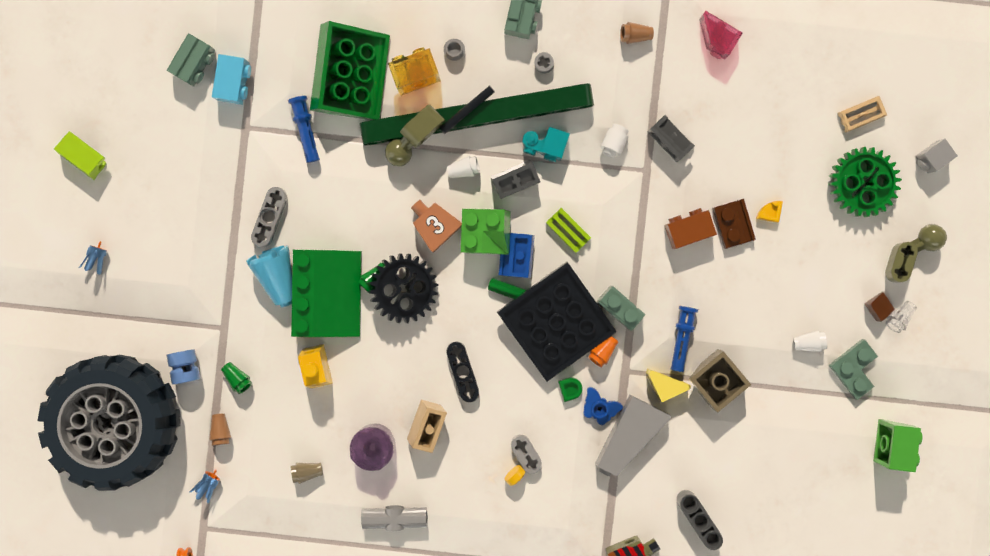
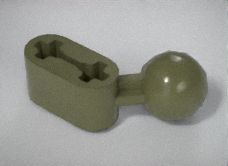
[385,104,445,166]
[885,224,947,282]

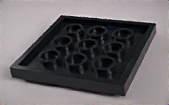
[497,261,617,382]

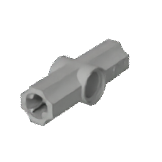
[361,505,428,531]

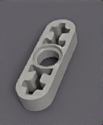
[251,187,288,247]

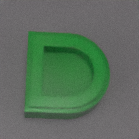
[558,377,582,402]

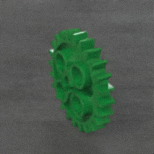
[828,147,902,217]

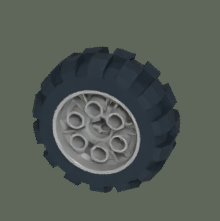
[37,354,180,491]

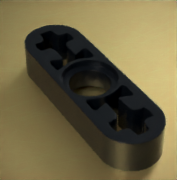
[446,341,479,402]

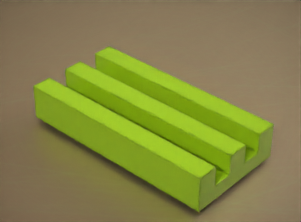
[546,208,591,253]

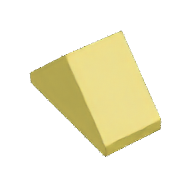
[646,369,691,402]

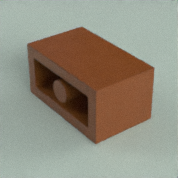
[664,208,717,249]

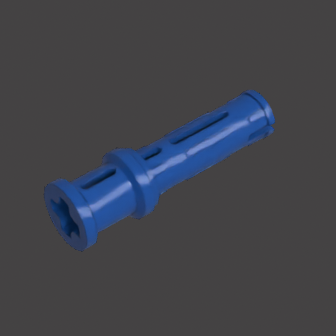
[288,96,320,163]
[670,306,699,372]

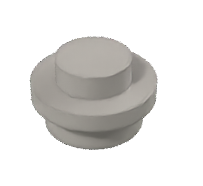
[444,39,465,61]

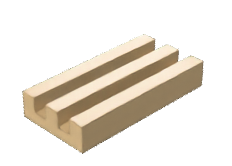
[837,96,887,133]

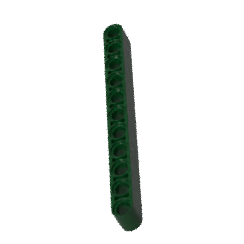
[359,83,594,146]

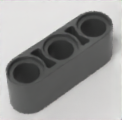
[677,490,723,550]

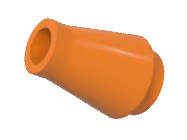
[588,336,619,368]

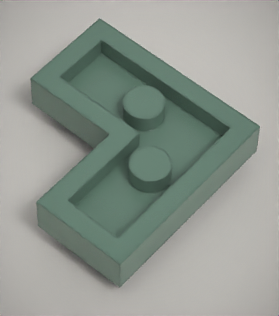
[829,339,878,400]

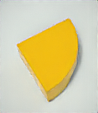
[756,201,783,223]

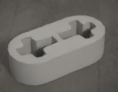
[511,435,542,474]

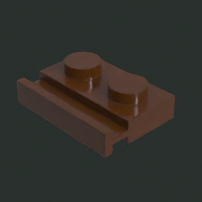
[712,199,756,249]

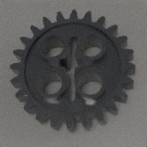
[368,253,439,324]

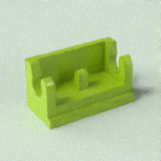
[54,131,106,180]

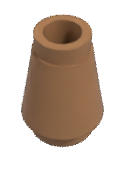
[620,22,654,44]
[209,414,231,446]

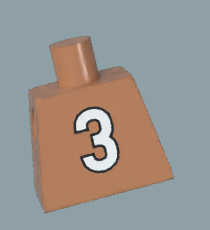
[411,200,462,253]

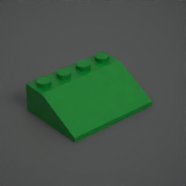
[310,21,390,120]
[291,249,362,337]

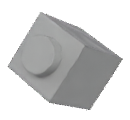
[916,139,958,173]

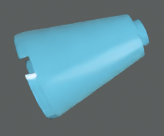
[246,245,292,308]

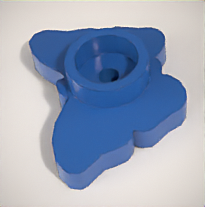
[583,387,623,425]

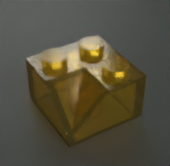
[388,47,441,96]

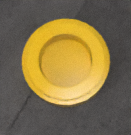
[504,465,525,486]

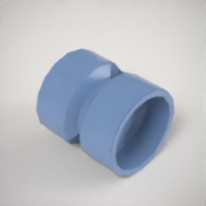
[166,349,200,384]

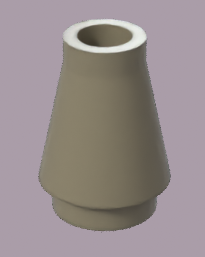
[291,463,323,484]

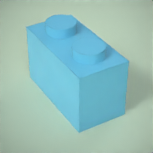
[212,54,251,105]

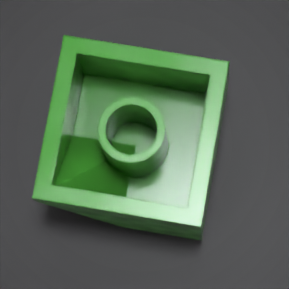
[461,209,511,255]
[873,419,923,472]

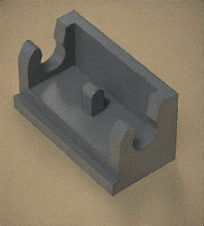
[647,115,695,162]
[491,160,541,199]

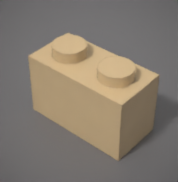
[407,400,447,453]

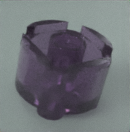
[350,423,396,471]

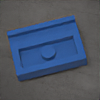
[499,233,535,278]

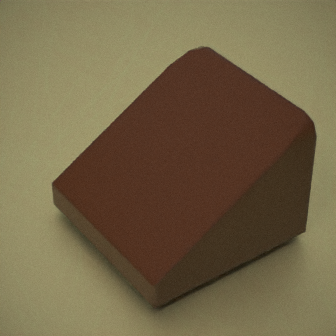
[864,292,895,322]

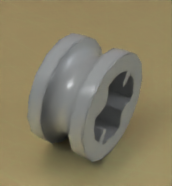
[534,52,554,74]

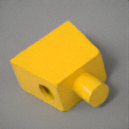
[298,344,333,388]

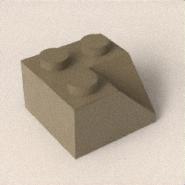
[689,349,751,413]

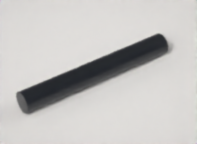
[439,85,495,134]

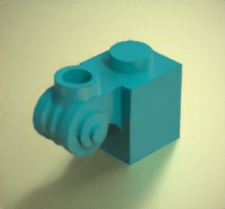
[522,127,570,162]

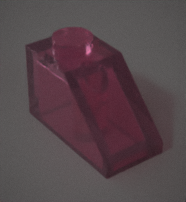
[699,10,743,60]

